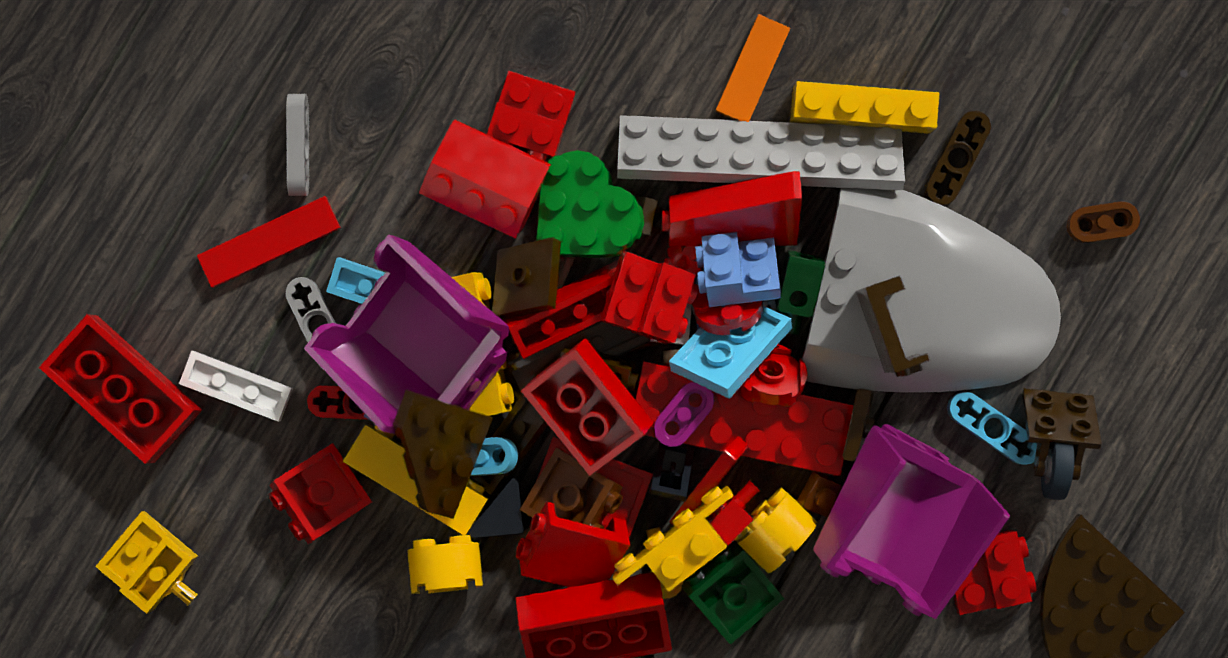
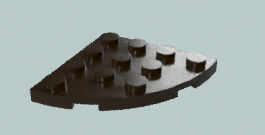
[1040,514,1185,658]

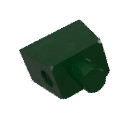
[775,249,826,335]

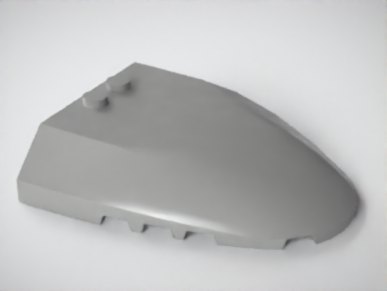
[801,188,1061,392]

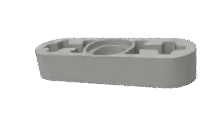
[286,94,309,196]
[286,277,336,368]

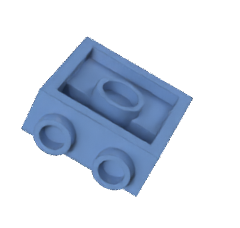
[695,232,781,307]

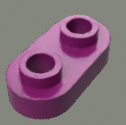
[654,382,714,447]

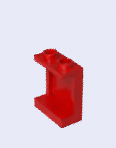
[516,502,630,587]

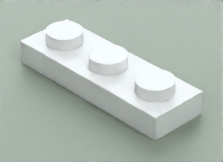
[179,351,293,422]

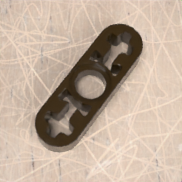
[924,111,991,206]

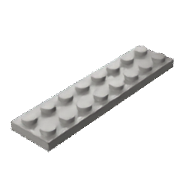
[617,115,905,190]

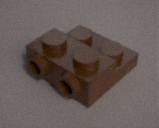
[520,448,623,529]

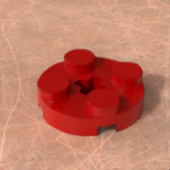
[691,286,763,335]
[740,344,808,406]

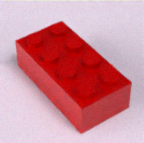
[39,314,202,464]
[516,572,672,658]

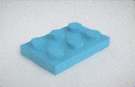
[669,305,792,398]

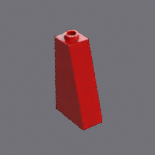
[662,171,802,246]

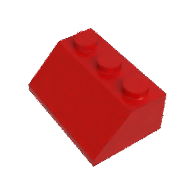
[419,119,551,238]

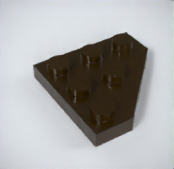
[393,390,493,519]

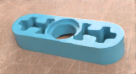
[947,392,1037,465]

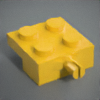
[95,511,198,614]

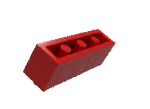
[503,259,619,359]

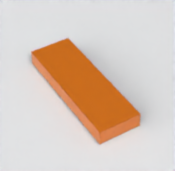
[715,14,790,122]

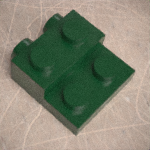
[681,540,784,644]

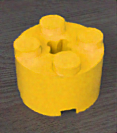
[734,487,817,573]
[407,535,483,594]

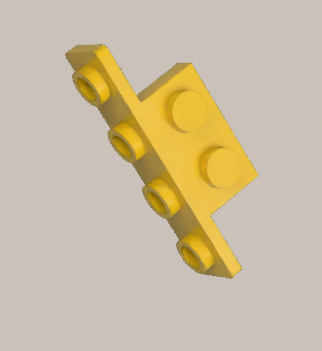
[613,485,733,592]

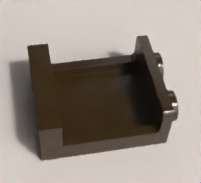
[856,276,930,377]

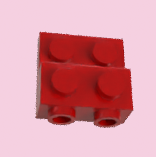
[487,71,576,162]
[600,252,698,344]
[268,443,372,545]
[954,530,1036,615]

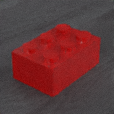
[521,338,653,476]

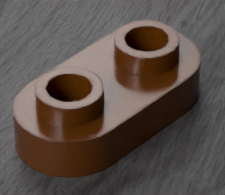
[1067,201,1140,243]

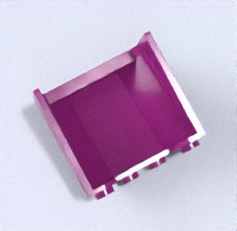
[304,234,509,434]
[813,424,1010,619]

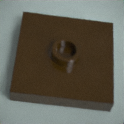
[492,237,561,320]
[842,388,875,462]

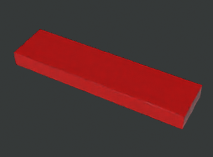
[197,196,341,288]

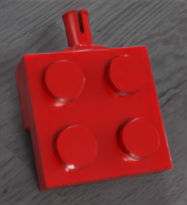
[706,480,760,545]

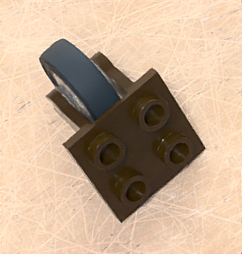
[1022,388,1102,500]

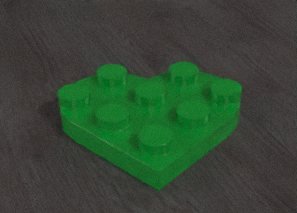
[537,150,645,258]

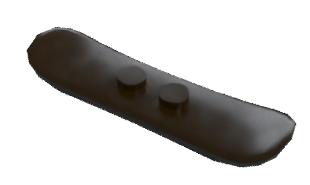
[503,308,695,402]

